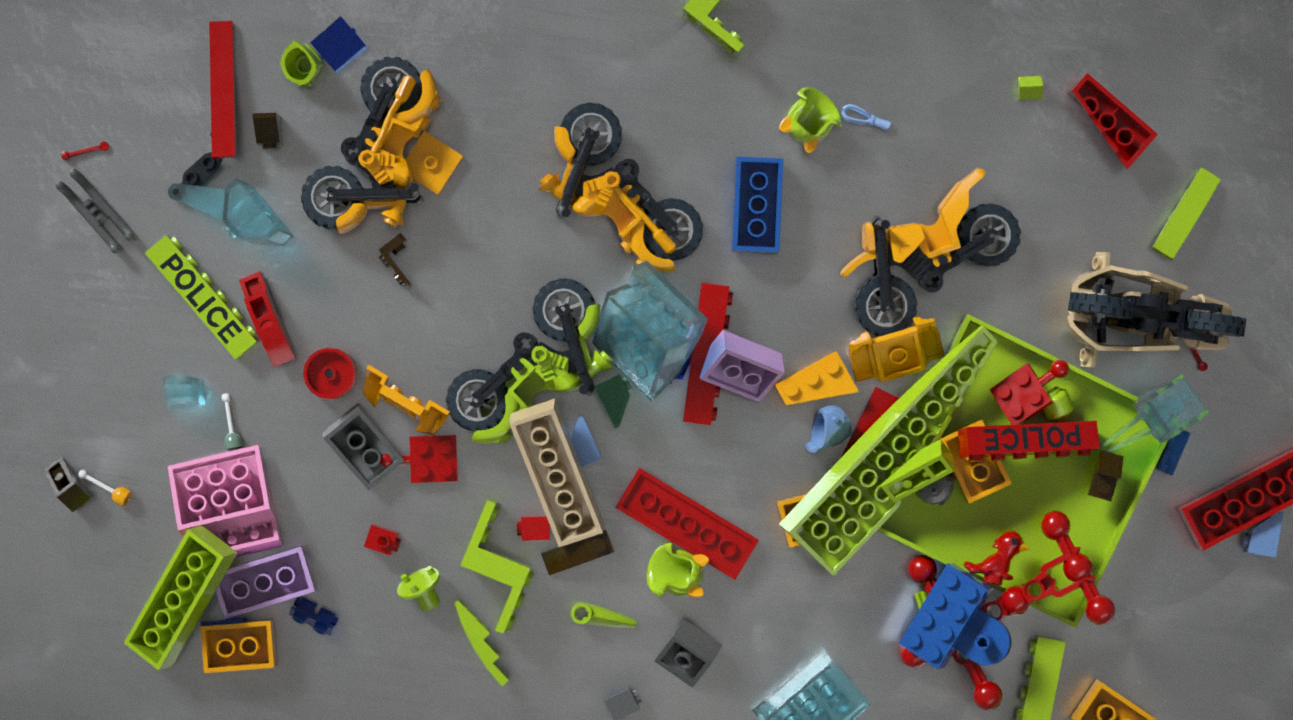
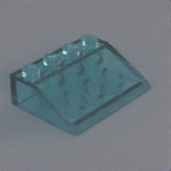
[752,649,871,720]

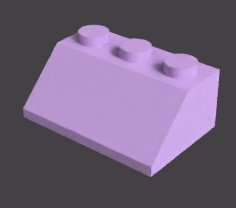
[700,330,785,402]

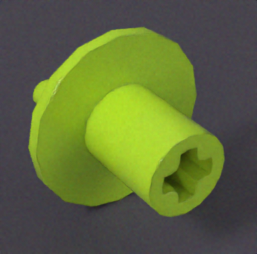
[397,566,441,611]

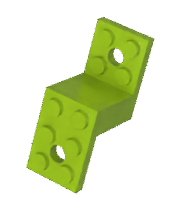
[683,0,744,57]
[460,499,534,634]

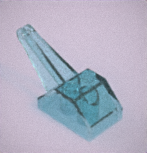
[1094,374,1209,456]

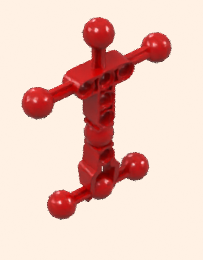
[900,511,1115,711]

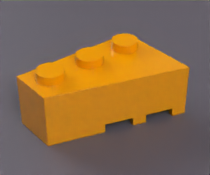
[774,351,859,405]

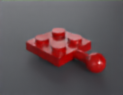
[989,360,1069,425]
[380,435,458,483]

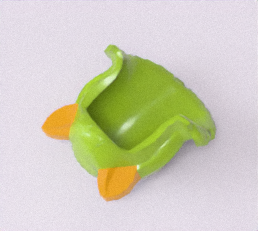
[779,87,842,153]
[646,542,709,598]

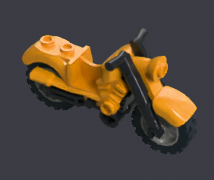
[301,56,442,234]
[538,102,703,273]

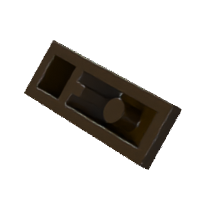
[541,529,614,575]

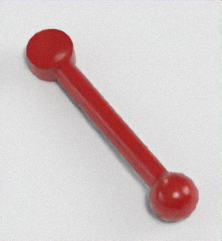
[61,141,109,160]
[1189,347,1208,371]

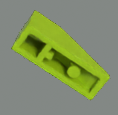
[881,439,954,503]

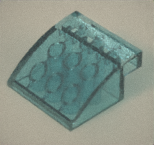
[592,261,708,401]

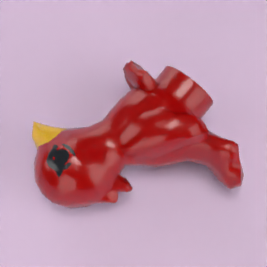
[964,531,1030,585]

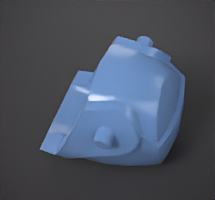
[805,405,852,453]

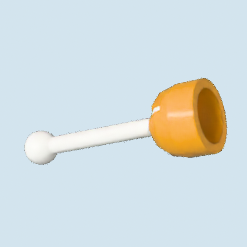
[78,470,132,507]

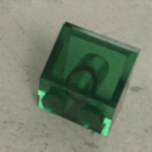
[594,374,632,429]

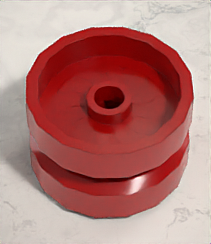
[303,348,358,399]

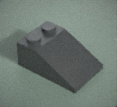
[322,403,404,490]

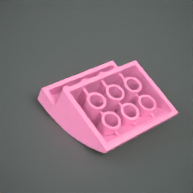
[168,445,283,557]

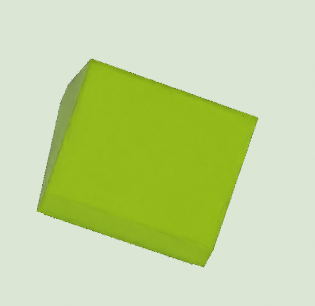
[1018,76,1044,100]

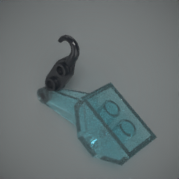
[168,133,294,246]

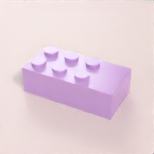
[216,546,316,619]

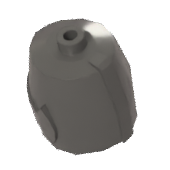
[915,473,954,506]

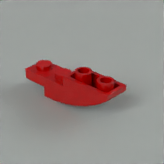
[239,271,296,367]

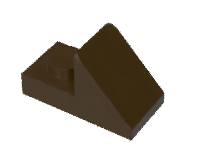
[1087,450,1124,502]

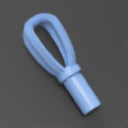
[841,104,891,131]

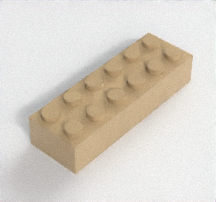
[509,399,604,547]

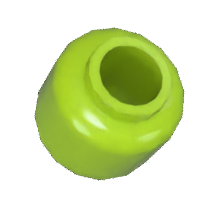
[1043,386,1074,423]

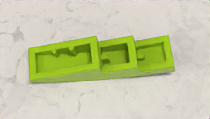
[1152,167,1221,261]
[454,599,510,687]

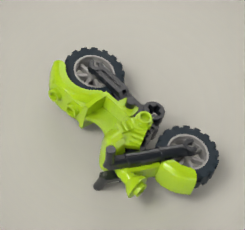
[446,278,614,445]

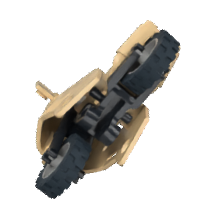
[1067,252,1247,368]

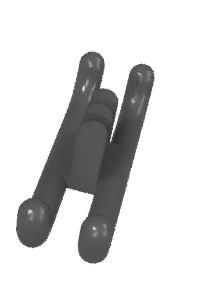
[55,169,135,254]

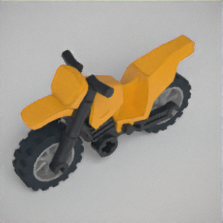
[840,168,1021,337]

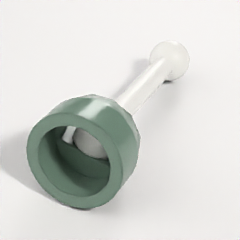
[222,393,243,450]

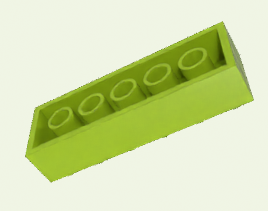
[124,526,237,671]

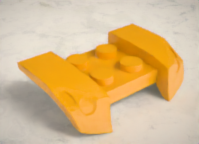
[849,317,945,383]
[362,365,450,434]

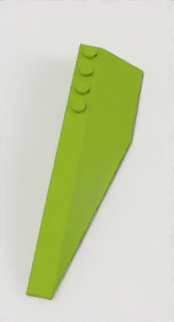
[779,325,998,577]

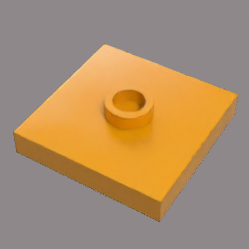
[405,131,464,195]

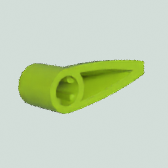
[571,602,637,628]

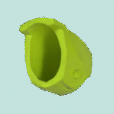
[280,40,323,87]

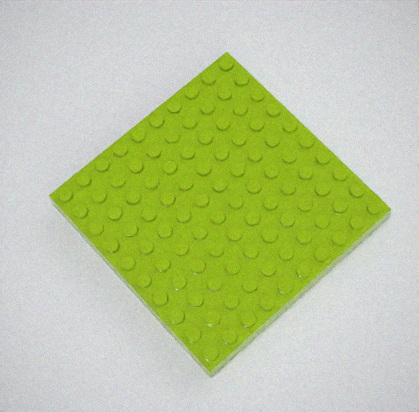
[877,314,1179,628]

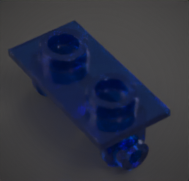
[289,597,339,636]

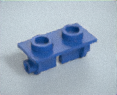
[1155,426,1191,476]

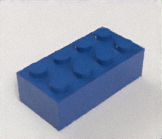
[732,157,783,254]

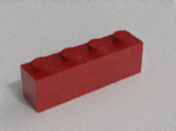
[1068,73,1158,170]

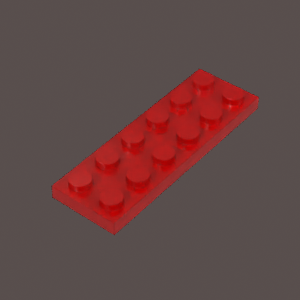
[615,468,759,580]

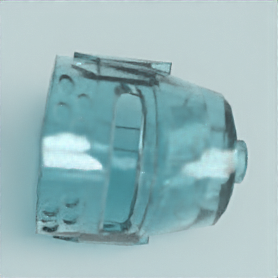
[163,375,210,412]

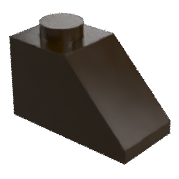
[253,113,283,150]
[43,456,91,512]

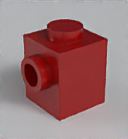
[364,524,402,556]

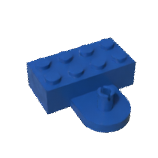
[898,563,1012,669]

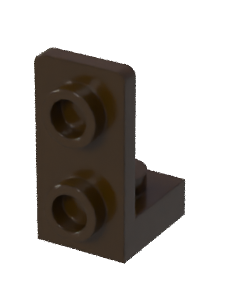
[379,233,412,287]

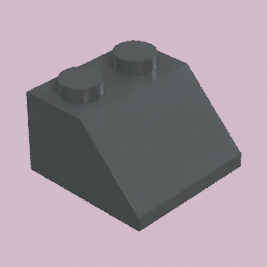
[655,619,722,688]

